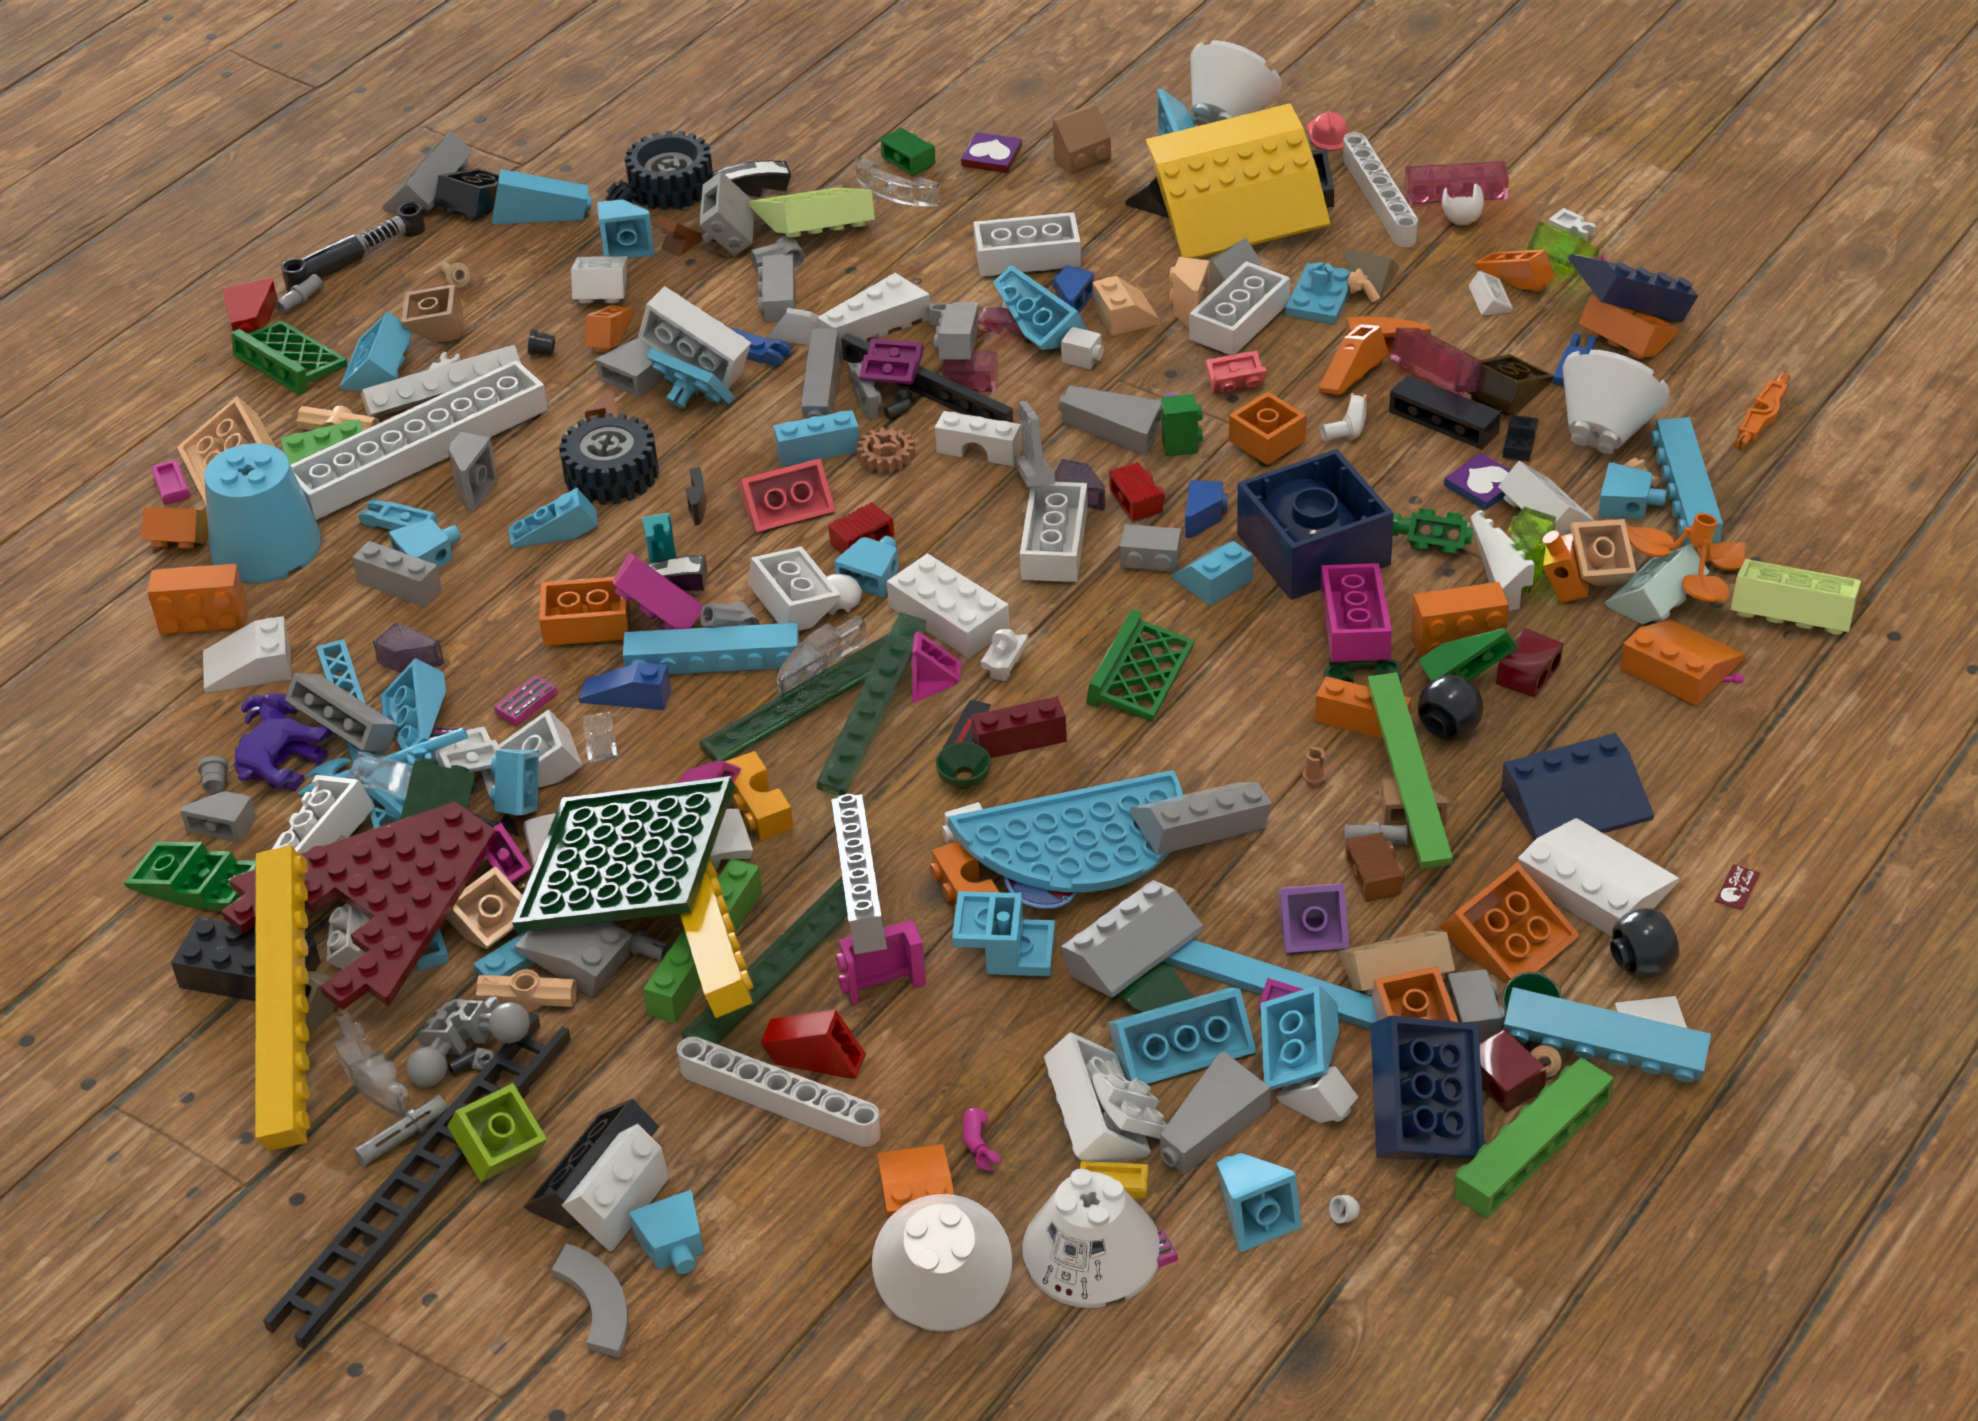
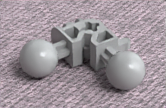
[406,996,530,1088]

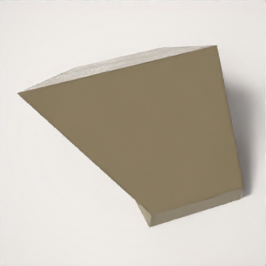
[1342,247,1399,298]

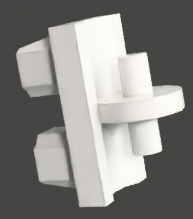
[981,628,1029,681]

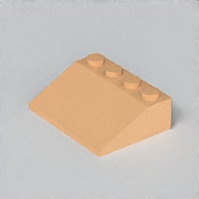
[177,396,275,504]

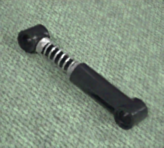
[281,202,425,292]

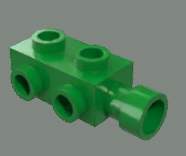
[1393,508,1474,554]

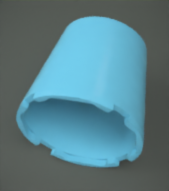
[204,443,321,583]

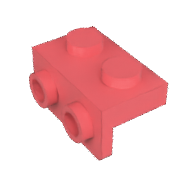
[1205,350,1267,393]

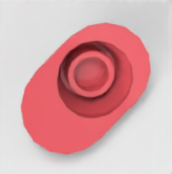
[1308,110,1349,151]

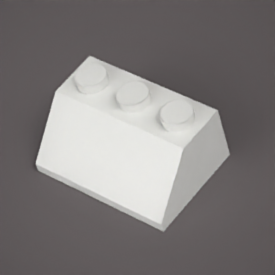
[1498,461,1596,536]
[748,546,841,631]
[561,1124,669,1252]

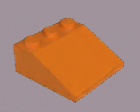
[1621,619,1746,706]
[1439,862,1580,984]

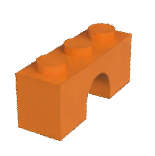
[929,841,1000,912]

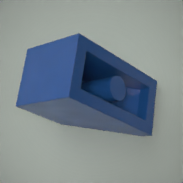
[1053,265,1094,313]
[1185,480,1228,538]

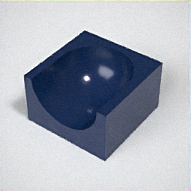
[1237,449,1394,600]

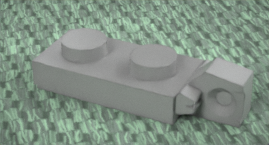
[848,361,882,419]

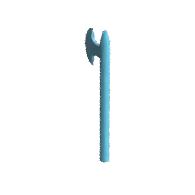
[298,727,468,797]

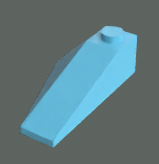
[993,265,1087,350]

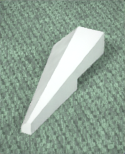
[1471,510,1535,611]

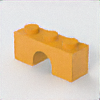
[725,751,794,841]

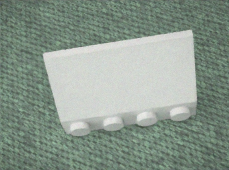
[1518,818,1679,937]

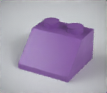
[1277,883,1349,953]

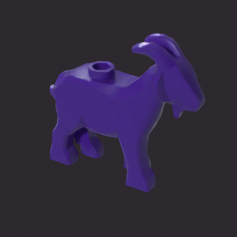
[234,693,332,792]

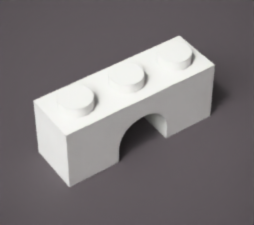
[935,411,1022,466]

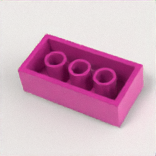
[1320,563,1392,662]

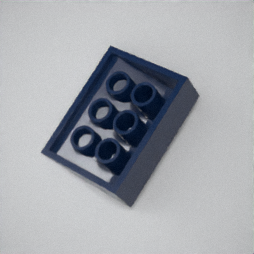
[1568,254,1698,322]
[1501,733,1654,841]
[1370,1015,1485,1160]

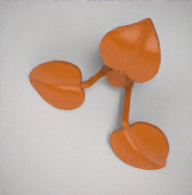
[1626,513,1746,603]

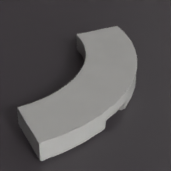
[552,1243,629,1358]

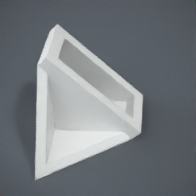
[766,308,819,346]

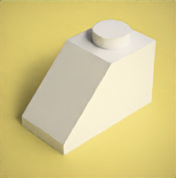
[1276,1066,1358,1123]

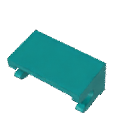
[642,513,676,564]

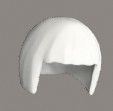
[1442,184,1484,226]

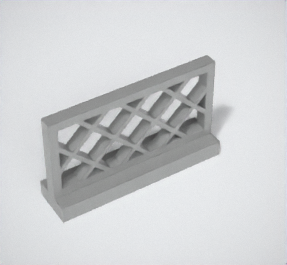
[1015,401,1055,487]

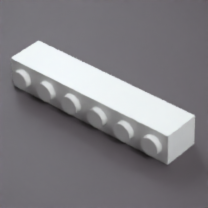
[361,345,521,418]

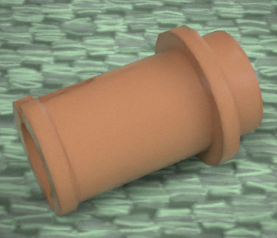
[1303,747,1327,787]

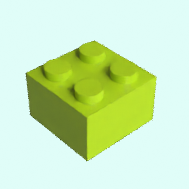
[447,1083,547,1182]

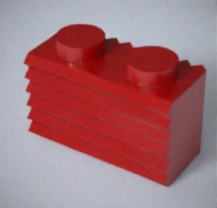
[1109,461,1165,522]
[828,502,895,554]

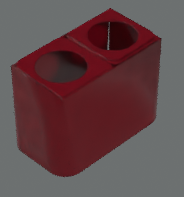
[1496,628,1564,697]
[1479,1030,1546,1112]

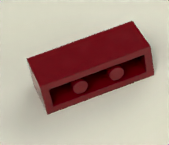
[971,696,1067,758]

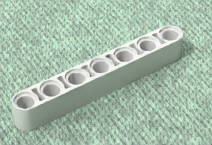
[1343,132,1418,248]
[677,1037,881,1147]

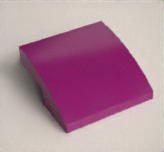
[859,338,924,384]

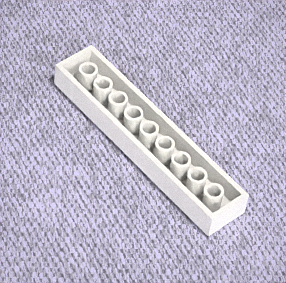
[291,360,548,520]

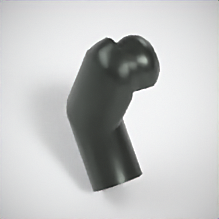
[883,386,913,419]

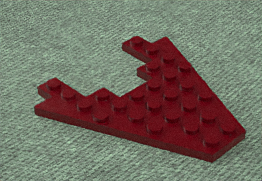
[221,802,497,1010]

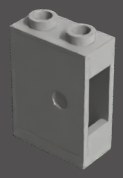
[699,172,755,257]

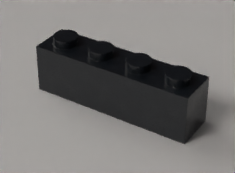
[1389,374,1501,450]

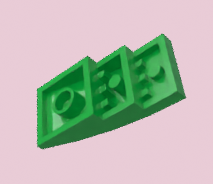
[124,841,256,911]

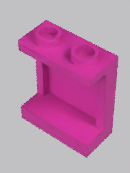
[835,920,926,1004]

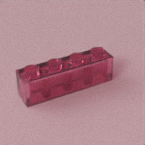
[1404,161,1509,204]
[1390,328,1482,395]

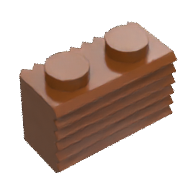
[1345,832,1405,902]

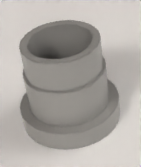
[198,756,228,793]

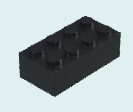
[171,917,321,1001]

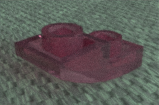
[977,307,1027,339]

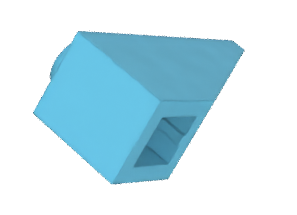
[508,488,598,548]

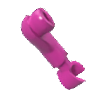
[962,1108,1001,1171]

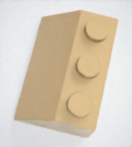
[1338,931,1455,995]

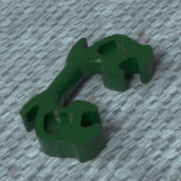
[1324,658,1401,683]

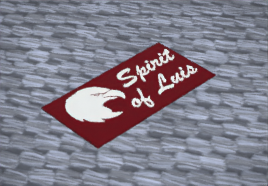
[1715,864,1760,910]

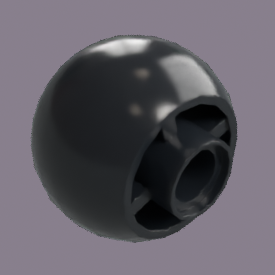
[1417,675,1484,740]
[1610,908,1679,978]

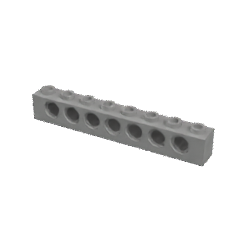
[832,794,887,955]

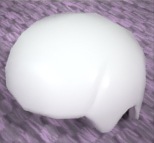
[827,574,862,615]

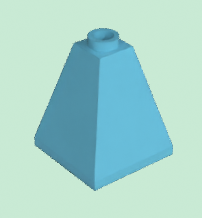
[1217,1153,1302,1252]

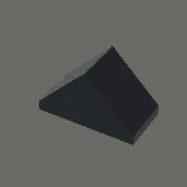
[1125,176,1169,218]

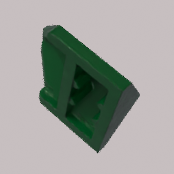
[1120,964,1194,1013]

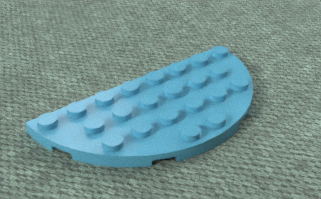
[947,770,1183,892]

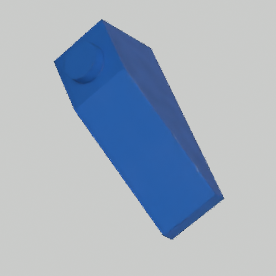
[579,662,671,710]

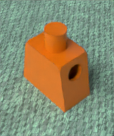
[1543,531,1590,604]

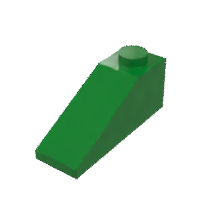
[1418,628,1519,681]

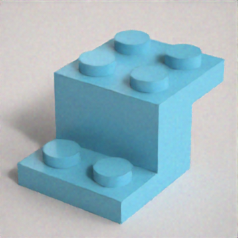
[952,891,1055,976]

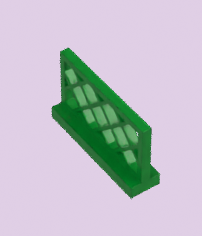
[231,320,348,395]
[1086,609,1195,722]

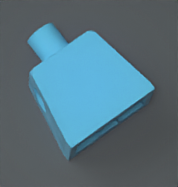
[1598,462,1667,519]
[388,519,461,569]
[834,536,899,598]
[629,1190,704,1274]

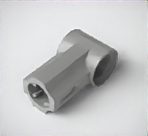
[750,236,805,272]
[700,601,760,628]

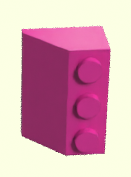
[612,552,703,630]

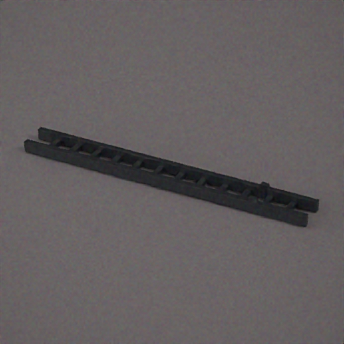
[263,1013,571,1349]

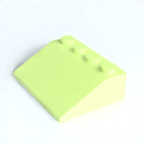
[749,188,875,237]
[1731,559,1861,634]

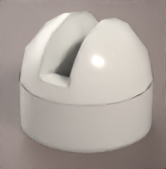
[1329,1195,1360,1223]

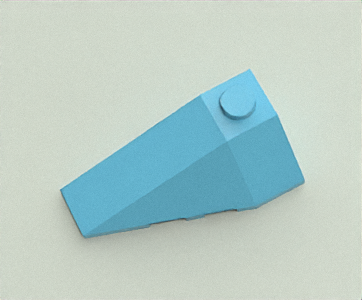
[381,658,446,750]

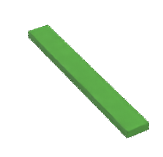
[1367,672,1453,869]

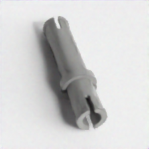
[353,1095,448,1167]

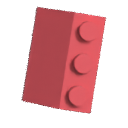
[737,458,835,533]

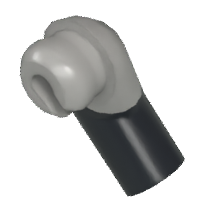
[447,1047,495,1076]

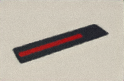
[942,700,991,749]

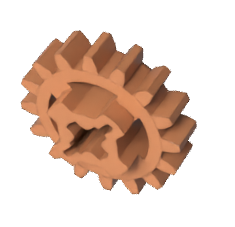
[857,427,916,474]

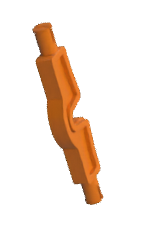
[1735,372,1790,450]

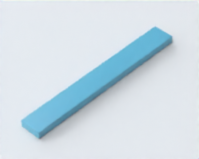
[1162,939,1379,1030]

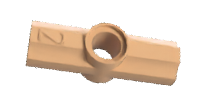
[296,406,380,431]
[476,969,577,1012]

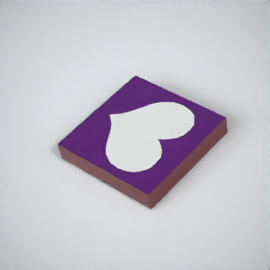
[961,132,1022,173]

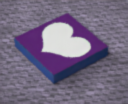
[1444,453,1511,510]

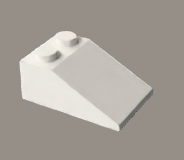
[571,256,628,303]
[203,616,292,693]
[481,709,582,796]

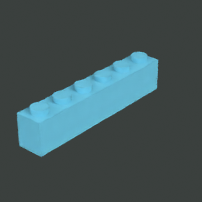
[1651,417,1723,547]
[623,623,800,675]
[1503,987,1711,1082]

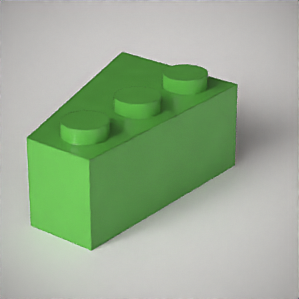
[280,419,363,465]

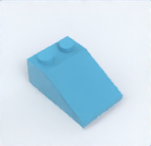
[1260,985,1339,1091]

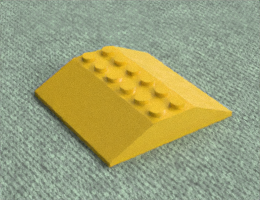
[1146,103,1331,259]

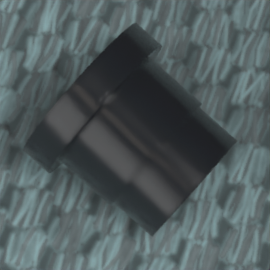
[528,329,555,355]

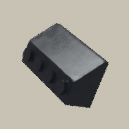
[524,1099,659,1228]

